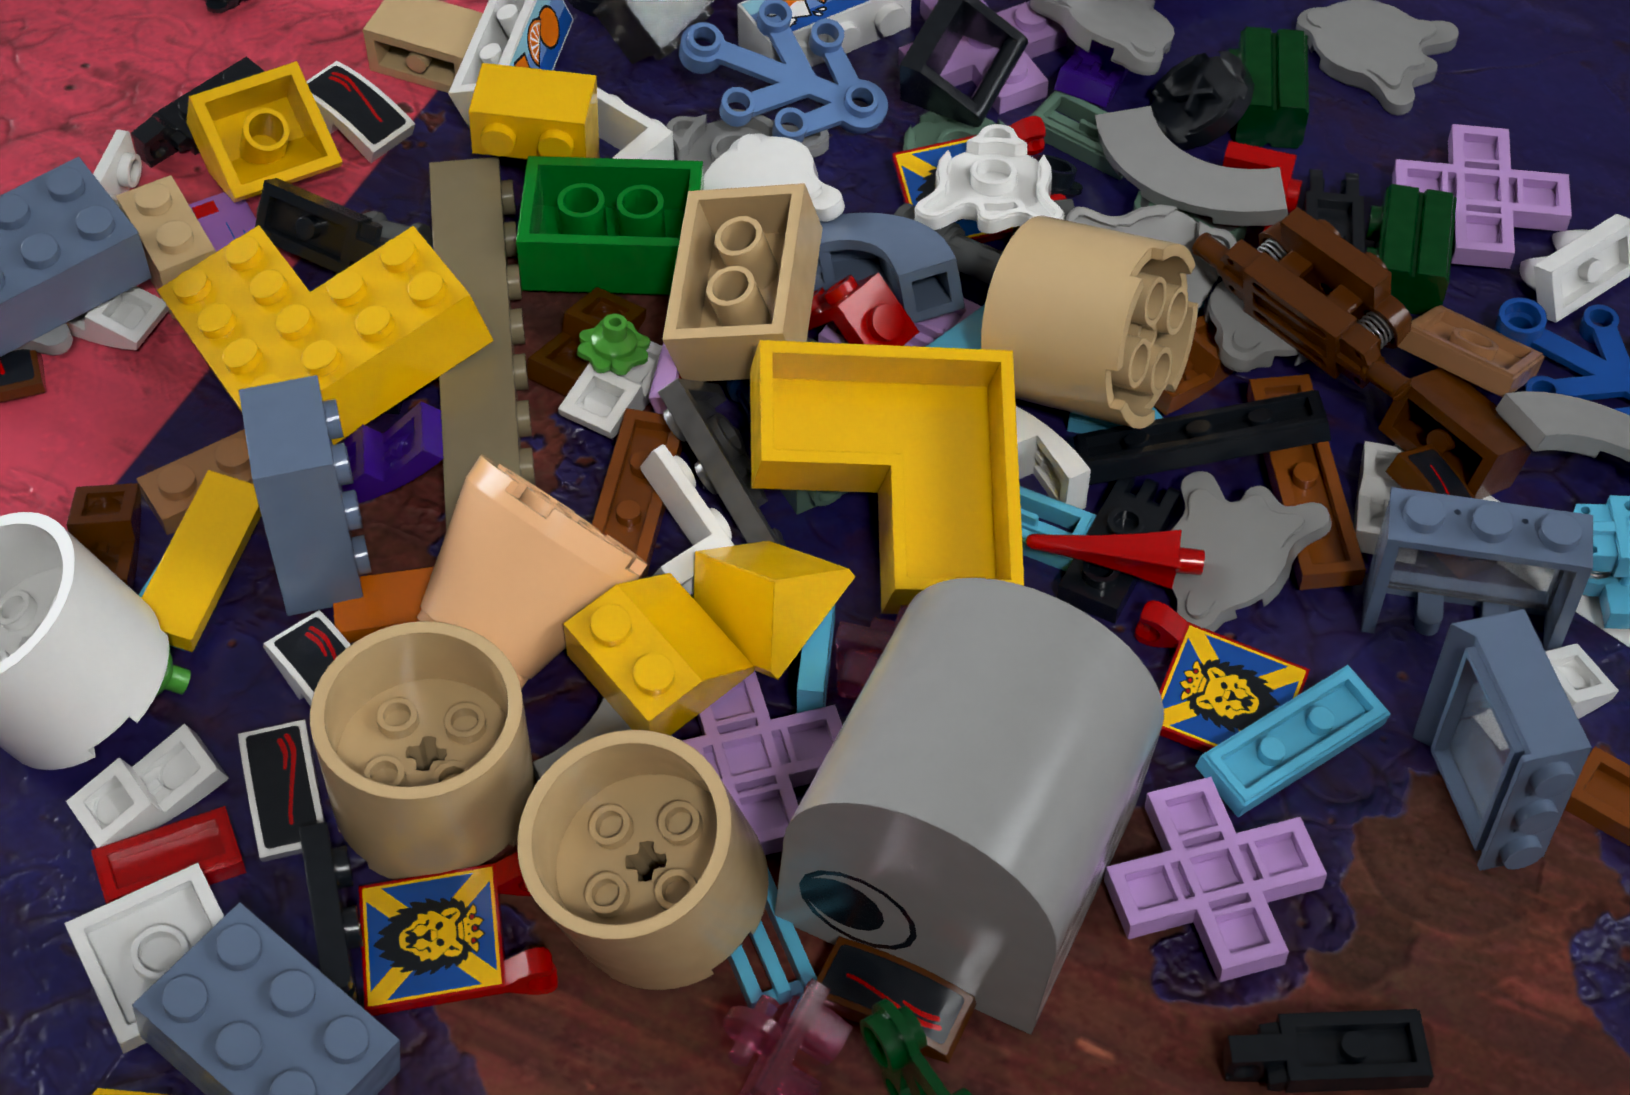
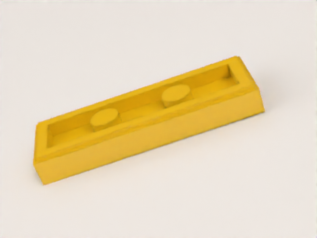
[141,470,261,652]

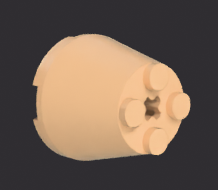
[417,454,648,690]

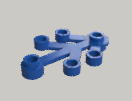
[1494,298,1630,415]

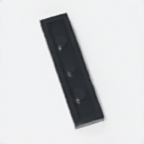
[1073,390,1331,485]

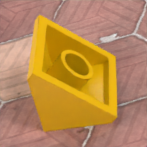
[694,541,856,680]

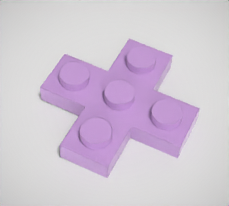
[898,0,1068,115]
[1392,124,1572,269]
[682,670,842,855]
[1104,777,1327,982]

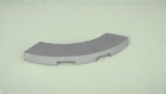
[1095,106,1288,226]
[1495,391,1630,462]

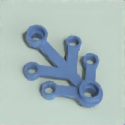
[679,0,888,143]

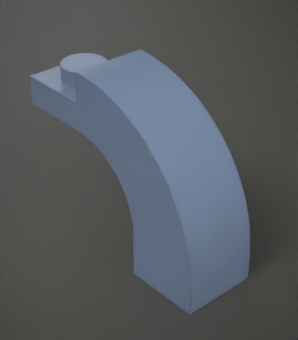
[814,213,965,323]

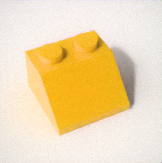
[186,61,343,203]
[469,63,600,159]
[563,573,754,736]

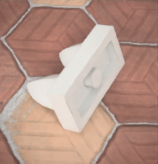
[1519,214,1630,323]

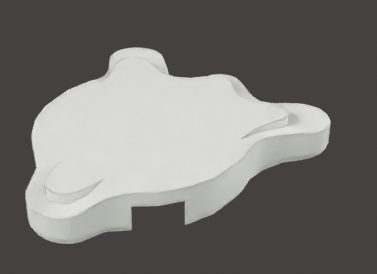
[915,124,1065,234]
[703,133,845,222]

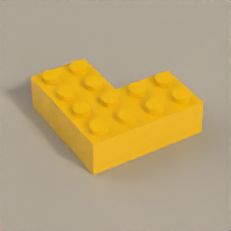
[157,225,494,445]
[750,340,1024,614]

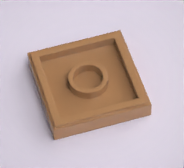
[1398,305,1545,397]

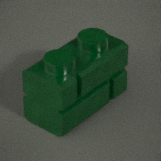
[1228,27,1309,149]
[1365,184,1457,315]

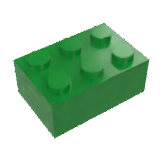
[516,156,704,295]

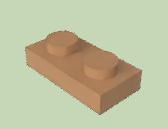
[136,429,253,535]

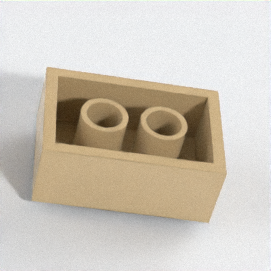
[662,183,823,382]

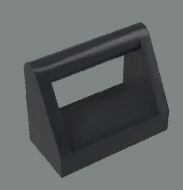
[900,0,1028,127]

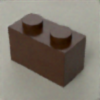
[1378,368,1532,499]

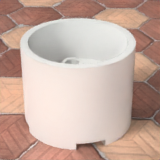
[0,512,169,770]

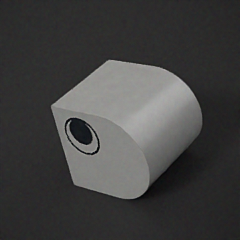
[775,578,1164,1035]

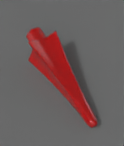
[1025,530,1205,589]

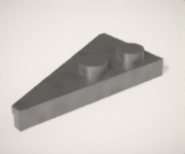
[658,378,787,547]

